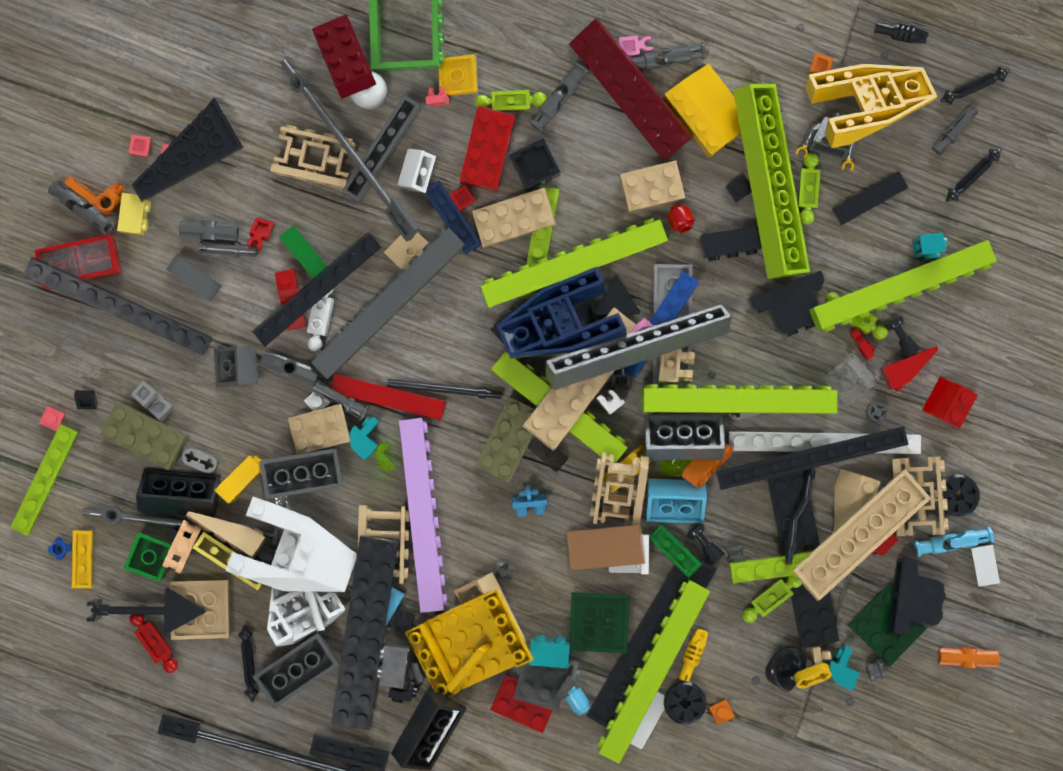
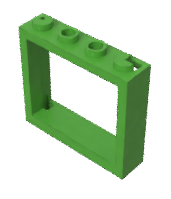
[369,0,445,73]

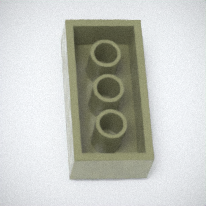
[475,397,535,483]
[99,401,190,470]

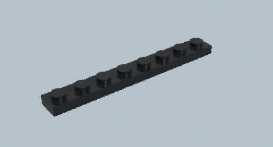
[251,232,382,347]

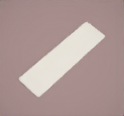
[631,692,664,749]

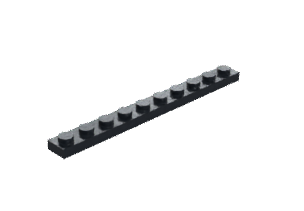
[23,257,212,355]
[716,426,909,490]

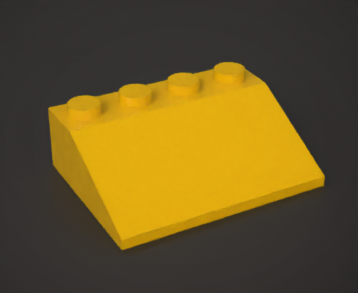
[663,63,741,158]

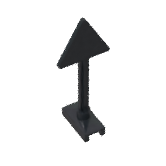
[594,275,640,390]
[87,587,206,634]

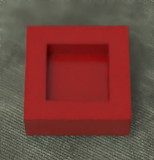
[449,185,476,212]

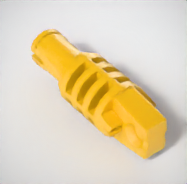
[678,628,708,682]

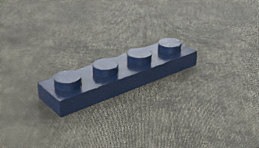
[425,181,482,255]

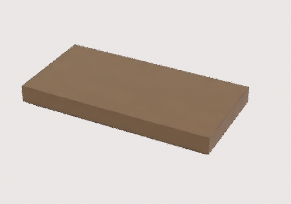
[566,525,645,570]

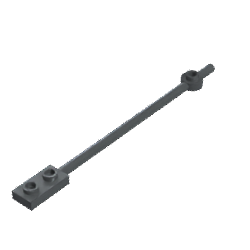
[280,59,420,242]
[83,506,284,545]

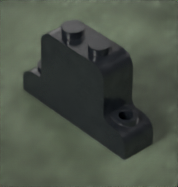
[747,270,824,337]
[886,557,946,636]

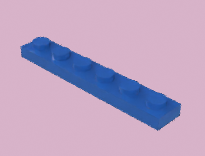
[624,271,700,378]

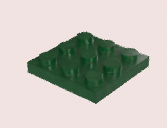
[847,584,927,667]
[569,592,630,654]

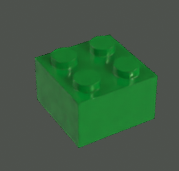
[123,532,171,582]

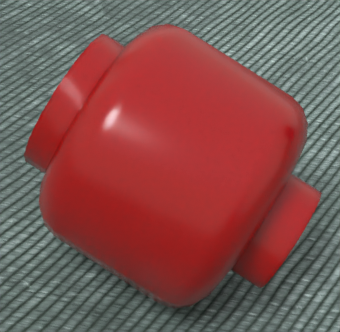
[667,203,695,233]

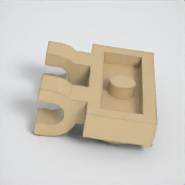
[659,348,695,385]

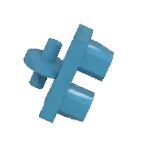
[512,484,547,517]

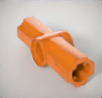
[938,647,999,668]

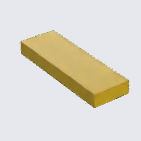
[72,530,94,589]
[446,643,492,693]

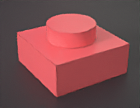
[129,135,152,158]
[39,406,66,431]

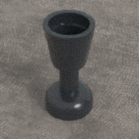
[885,316,921,358]
[686,523,725,565]

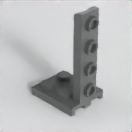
[513,661,581,711]

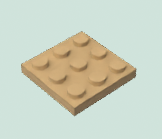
[170,580,230,640]

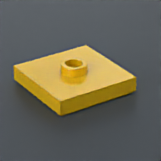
[438,54,478,97]

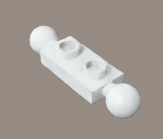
[307,289,334,352]

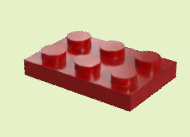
[490,674,553,733]

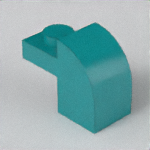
[350,416,380,460]
[827,644,860,691]

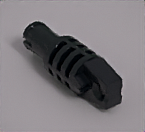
[874,21,929,44]

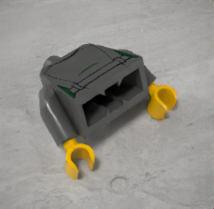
[796,112,857,171]

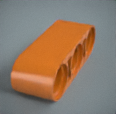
[682,443,733,488]

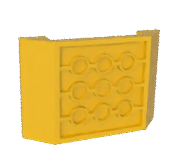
[405,589,534,697]

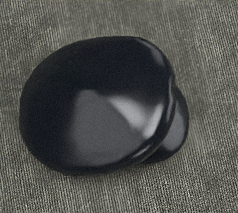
[765,646,806,692]

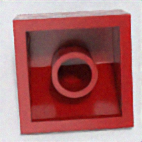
[921,377,978,429]

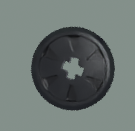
[937,474,980,517]
[663,681,706,724]

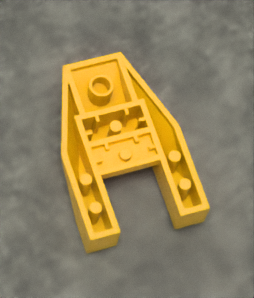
[805,64,937,148]

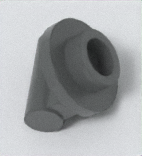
[493,561,513,580]
[408,662,426,683]

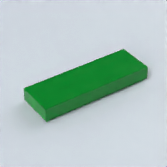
[279,225,328,278]
[649,524,703,578]

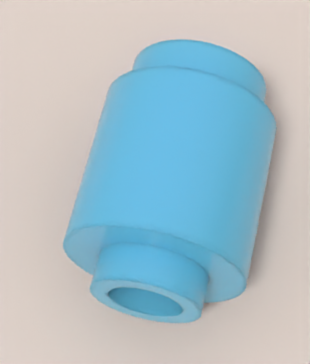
[564,686,591,716]

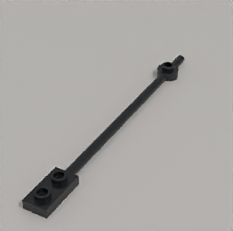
[157,714,365,771]

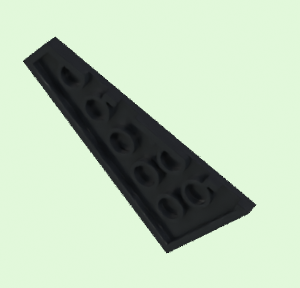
[132,98,243,202]

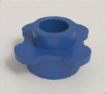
[48,537,71,560]

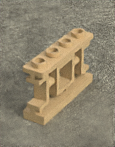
[270,125,357,189]
[590,452,649,526]
[892,456,949,536]

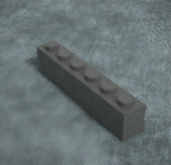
[342,95,422,204]

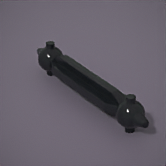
[940,67,1010,105]
[945,148,1002,202]
[238,625,259,702]

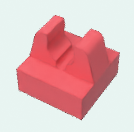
[426,86,450,107]

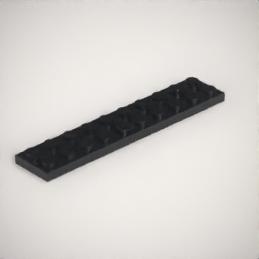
[763,459,839,649]
[331,535,399,730]
[586,556,717,727]

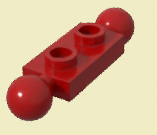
[129,615,178,673]

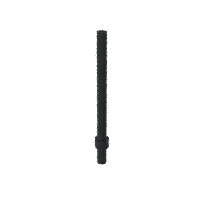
[387,379,502,399]

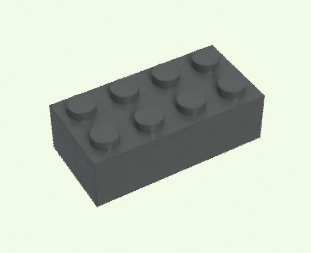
[644,414,725,460]
[253,631,341,709]

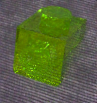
[374,442,397,472]
[660,460,691,476]

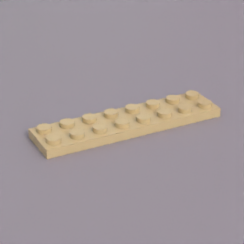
[523,308,636,450]
[792,469,931,601]

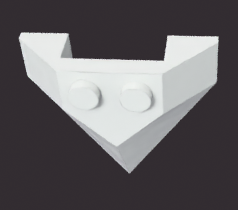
[267,587,345,647]

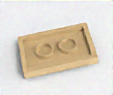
[288,404,351,455]

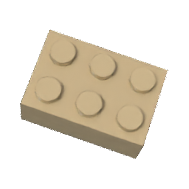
[619,161,685,214]

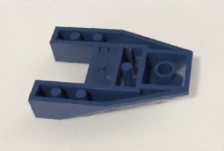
[496,267,627,358]

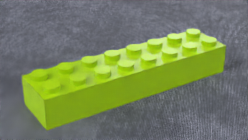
[491,351,628,463]

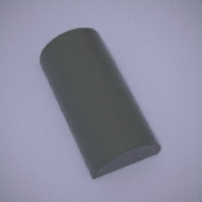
[259,449,343,500]

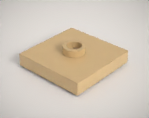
[384,232,428,270]

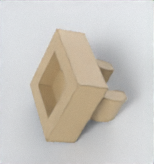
[810,646,831,666]

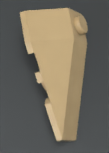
[833,469,880,533]
[186,511,265,560]

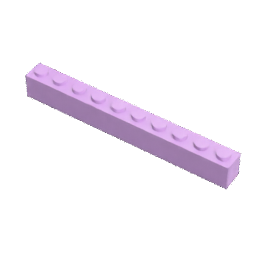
[399,418,448,613]

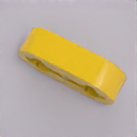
[794,663,832,688]

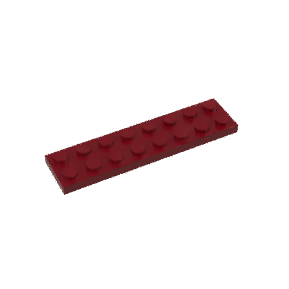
[569,18,693,162]

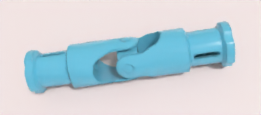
[913,527,994,557]

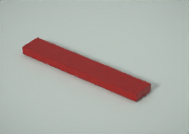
[331,374,446,420]

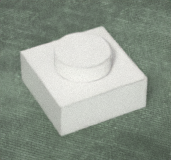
[304,392,331,411]

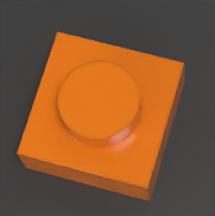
[809,53,833,74]
[709,699,735,725]

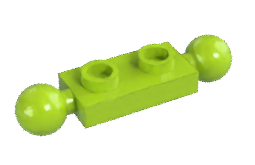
[475,90,547,112]
[798,153,821,225]
[825,292,888,340]
[742,575,802,623]

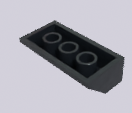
[136,468,221,518]
[391,691,467,770]

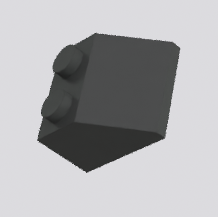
[214,346,258,387]

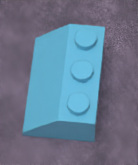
[646,479,707,524]

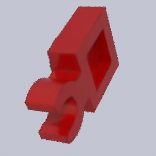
[248,217,275,251]
[849,328,875,360]

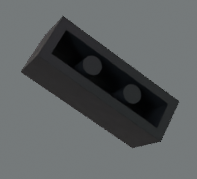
[700,226,762,262]

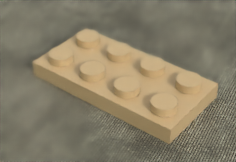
[472,188,556,248]

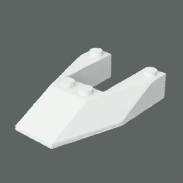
[226,497,357,592]

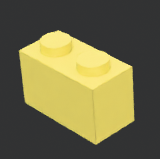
[117,193,151,236]

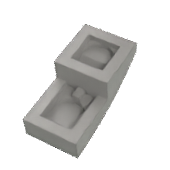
[131,380,175,422]

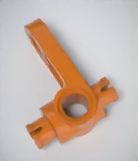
[64,176,126,216]

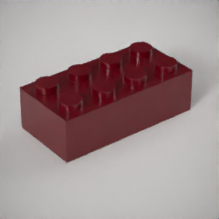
[312,14,377,99]

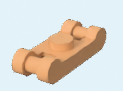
[162,520,202,574]

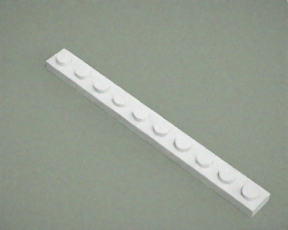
[728,431,921,454]

